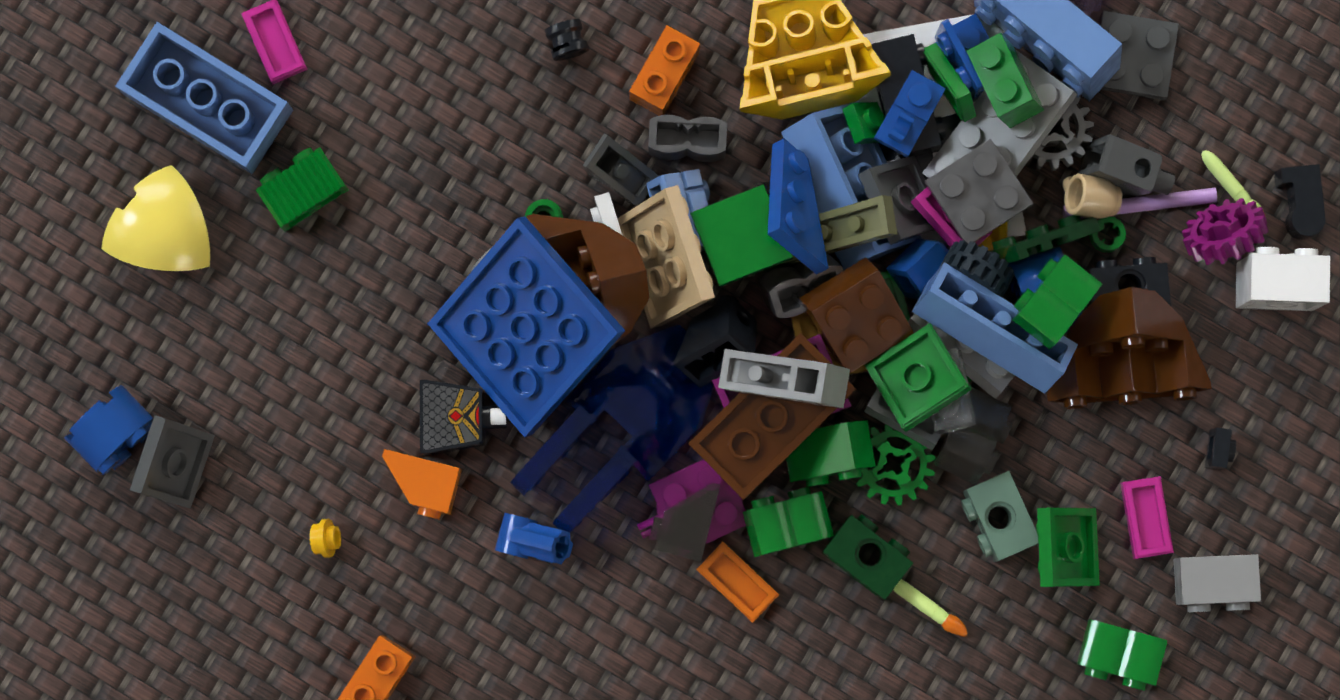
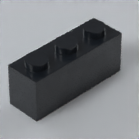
[872,34,946,161]

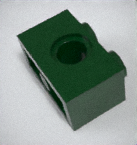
[821,514,913,600]

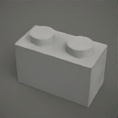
[1173,554,1261,612]

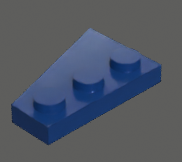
[767,138,829,275]

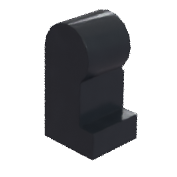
[1274,164,1325,240]

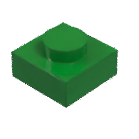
[842,102,885,144]

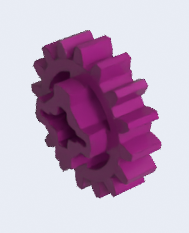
[1182,198,1269,265]

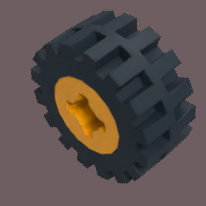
[939,240,1014,298]

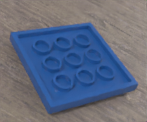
[427,216,625,437]

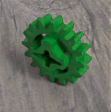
[856,423,936,505]

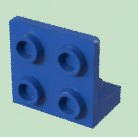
[933,13,989,102]

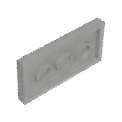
[922,50,1078,178]

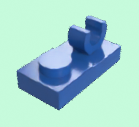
[874,70,946,158]

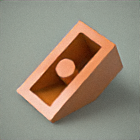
[382,449,462,520]

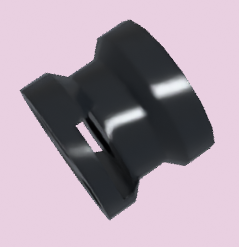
[545,19,589,61]

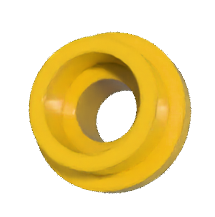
[310,519,341,558]

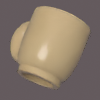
[1063,173,1122,219]

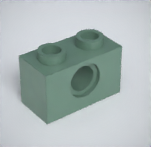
[961,471,1039,562]

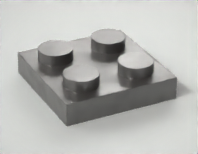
[925,138,1033,244]

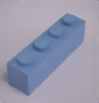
[912,262,1078,394]

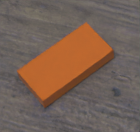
[696,542,779,623]

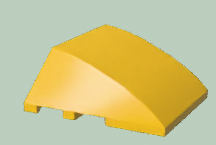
[739,0,891,120]

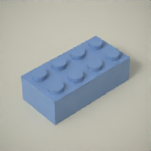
[974,0,1122,102]
[115,22,293,174]

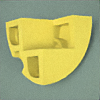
[101,165,210,271]

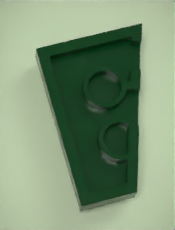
[990,215,1101,263]

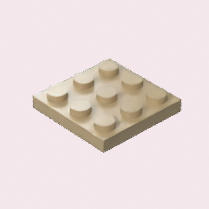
[617,185,715,329]

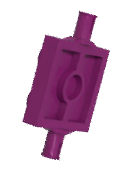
[637,459,762,556]

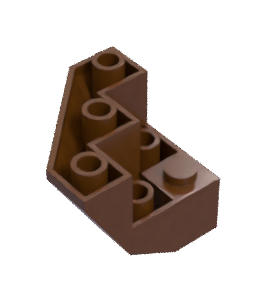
[526,214,650,346]
[1047,287,1212,409]

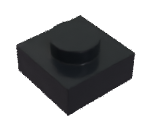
[1204,427,1236,470]

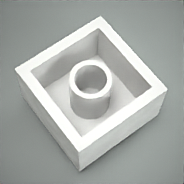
[1236,247,1330,311]

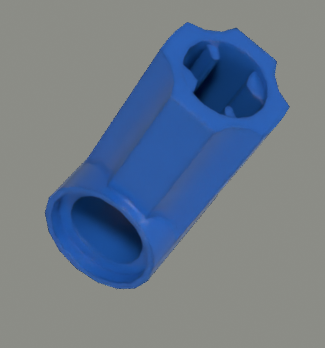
[495,513,573,565]

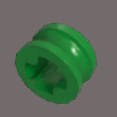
[1089,217,1126,253]

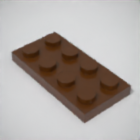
[688,333,856,500]

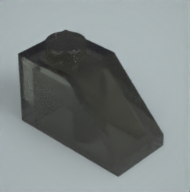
[649,482,720,562]

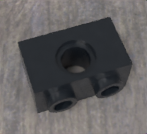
[1087,257,1171,307]

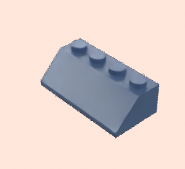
[781,101,922,270]

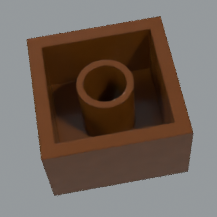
[799,257,914,373]

